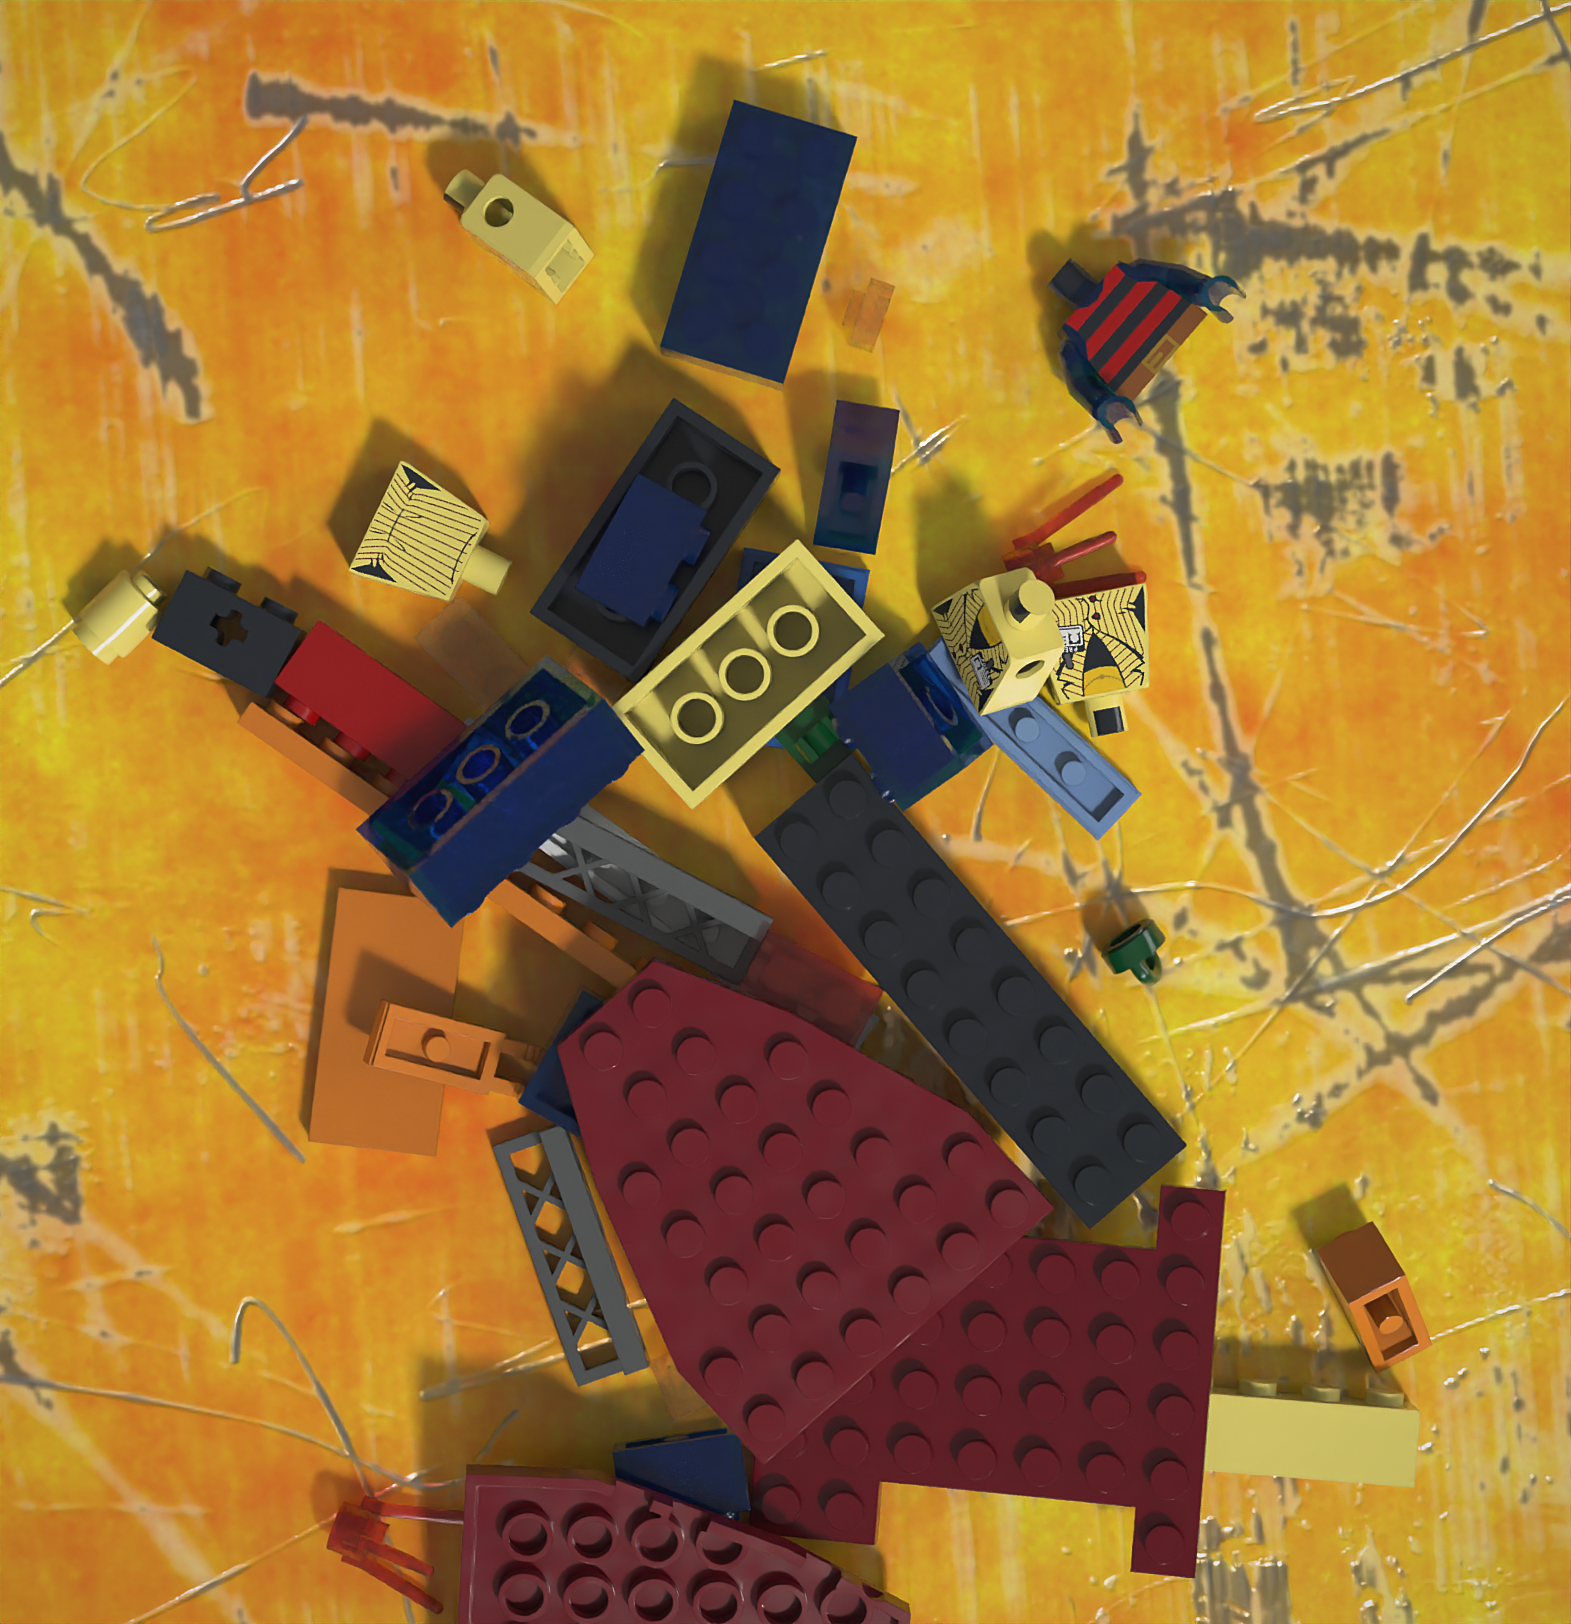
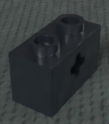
[151,566,307,700]

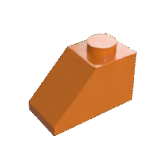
[1316,1221,1433,1374]

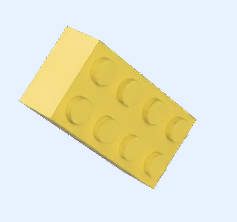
[605,539,885,809]

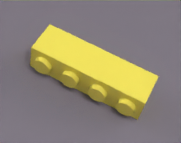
[1205,1377,1421,1488]

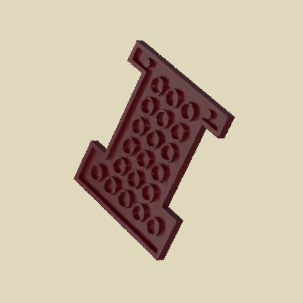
[749,1183,1227,1579]

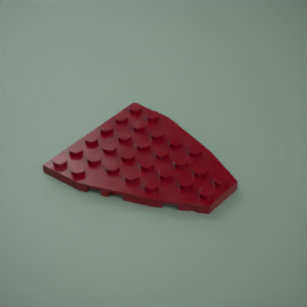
[557,957,1054,1465]
[457,1464,911,1624]

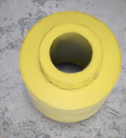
[72,570,168,665]

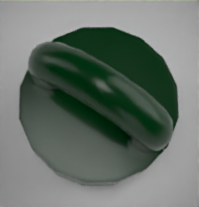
[1101,919,1166,986]

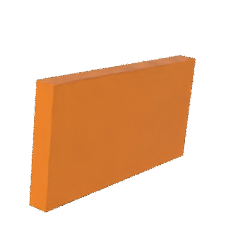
[308,887,467,1157]

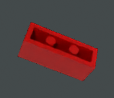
[274,620,483,800]

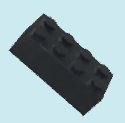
[529,397,781,685]

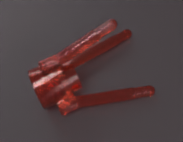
[1001,474,1147,599]
[326,1495,464,1614]

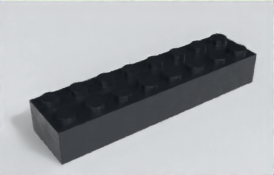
[753,754,1187,1229]

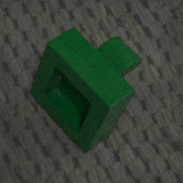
[774,694,865,784]

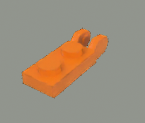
[363,999,547,1100]

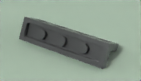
[512,799,774,986]
[493,1120,650,1387]

